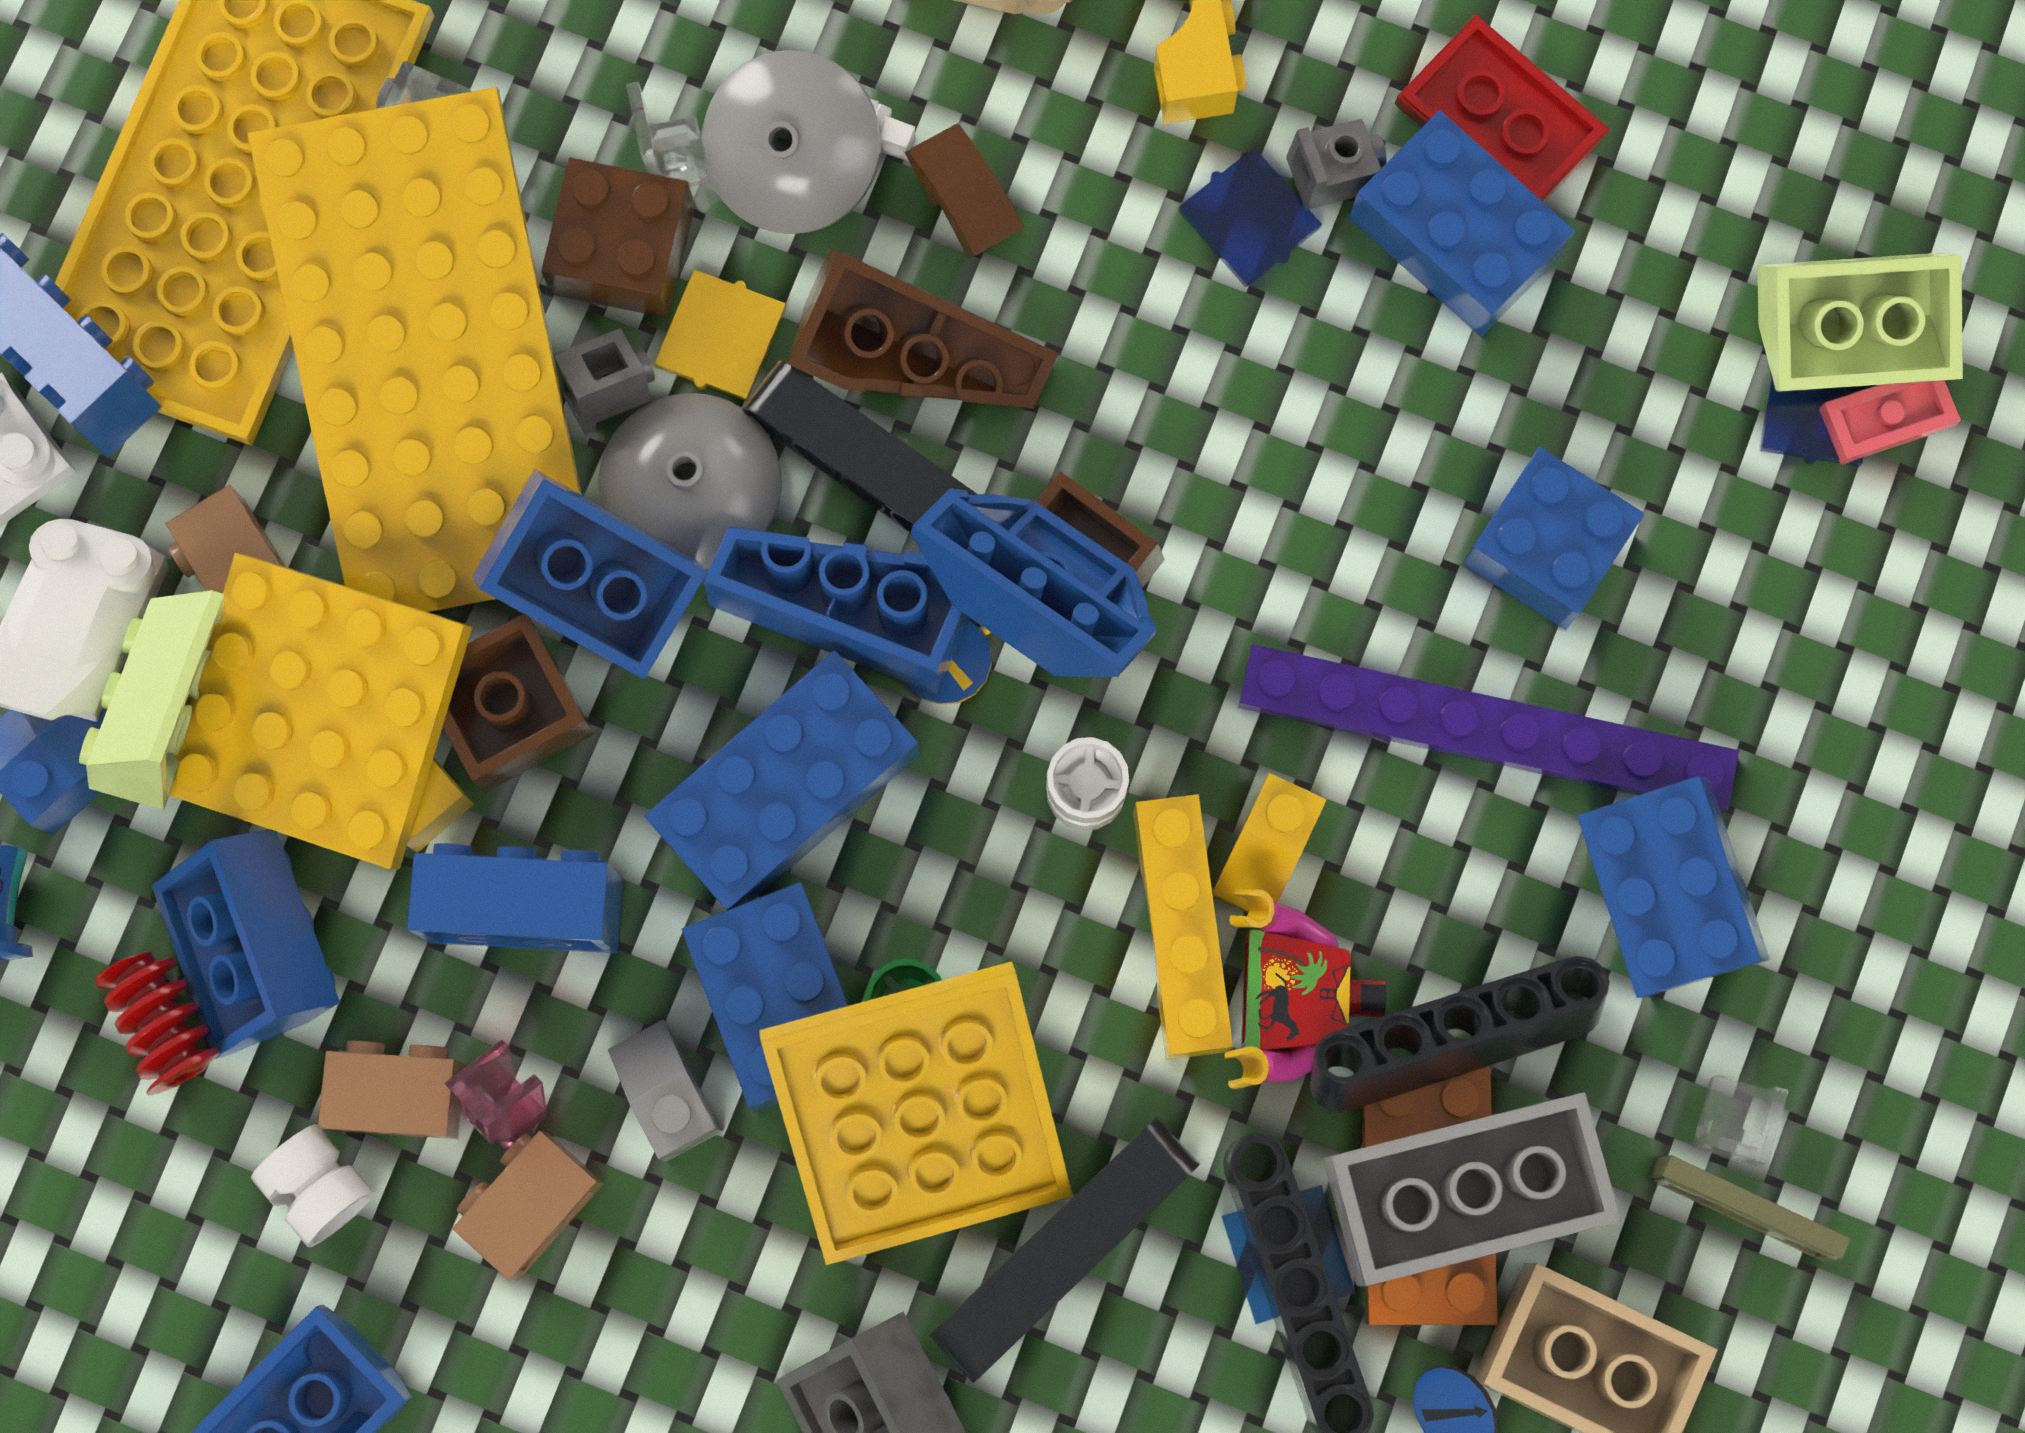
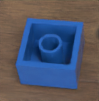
[1462,446,1645,630]

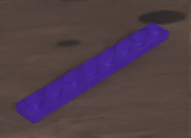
[1238,644,1739,814]

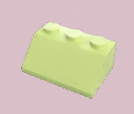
[1757,253,1963,391]
[79,590,225,810]

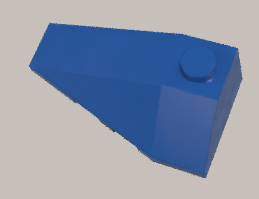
[0,655,129,836]

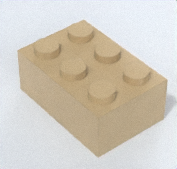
[1474,1263,1718,1433]

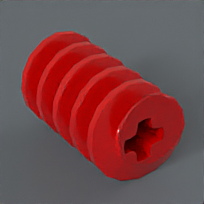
[94,952,220,1096]

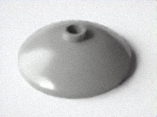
[702,50,881,234]
[598,393,782,571]

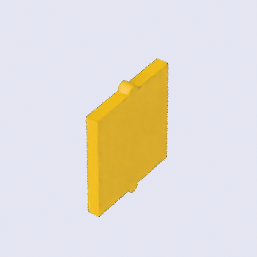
[654,269,787,401]

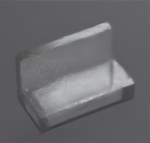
[626,82,711,187]

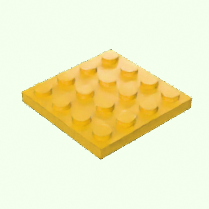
[169,553,472,870]
[759,961,1073,1265]

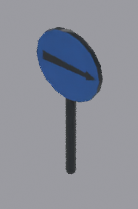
[1413,1365,1499,1433]

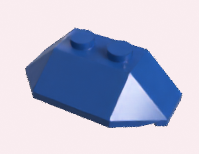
[911,488,1157,677]

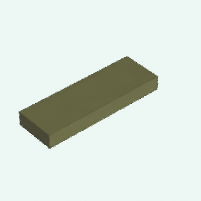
[1649,1155,1851,1261]

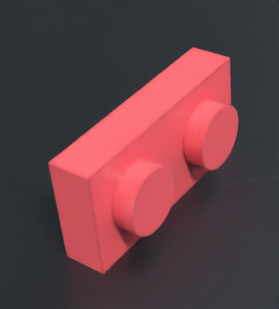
[1818,380,1961,465]

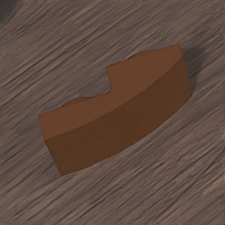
[904,123,1025,258]

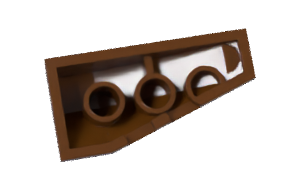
[787,247,1059,409]

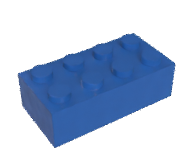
[644,650,920,910]

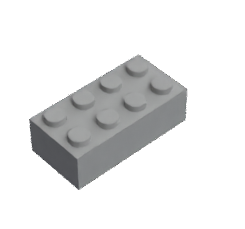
[1323,1092,1621,1286]

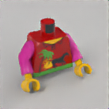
[1224,889,1386,1089]

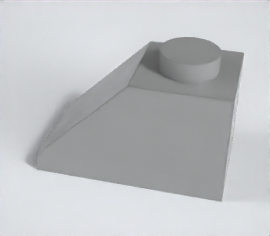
[608,1019,723,1162]

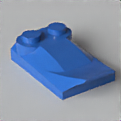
[191,1304,412,1433]

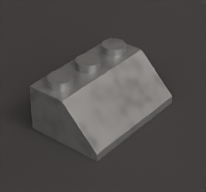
[776,1311,966,1433]

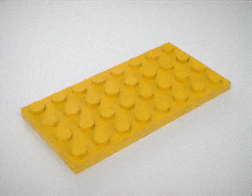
[55,0,435,446]
[247,87,582,612]

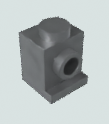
[1286,119,1387,210]
[553,328,655,435]

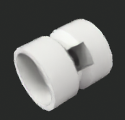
[1046,737,1129,831]
[251,1124,375,1247]

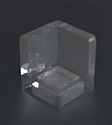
[1692,1075,1788,1166]

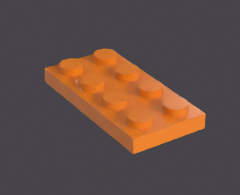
[1361,1066,1498,1325]

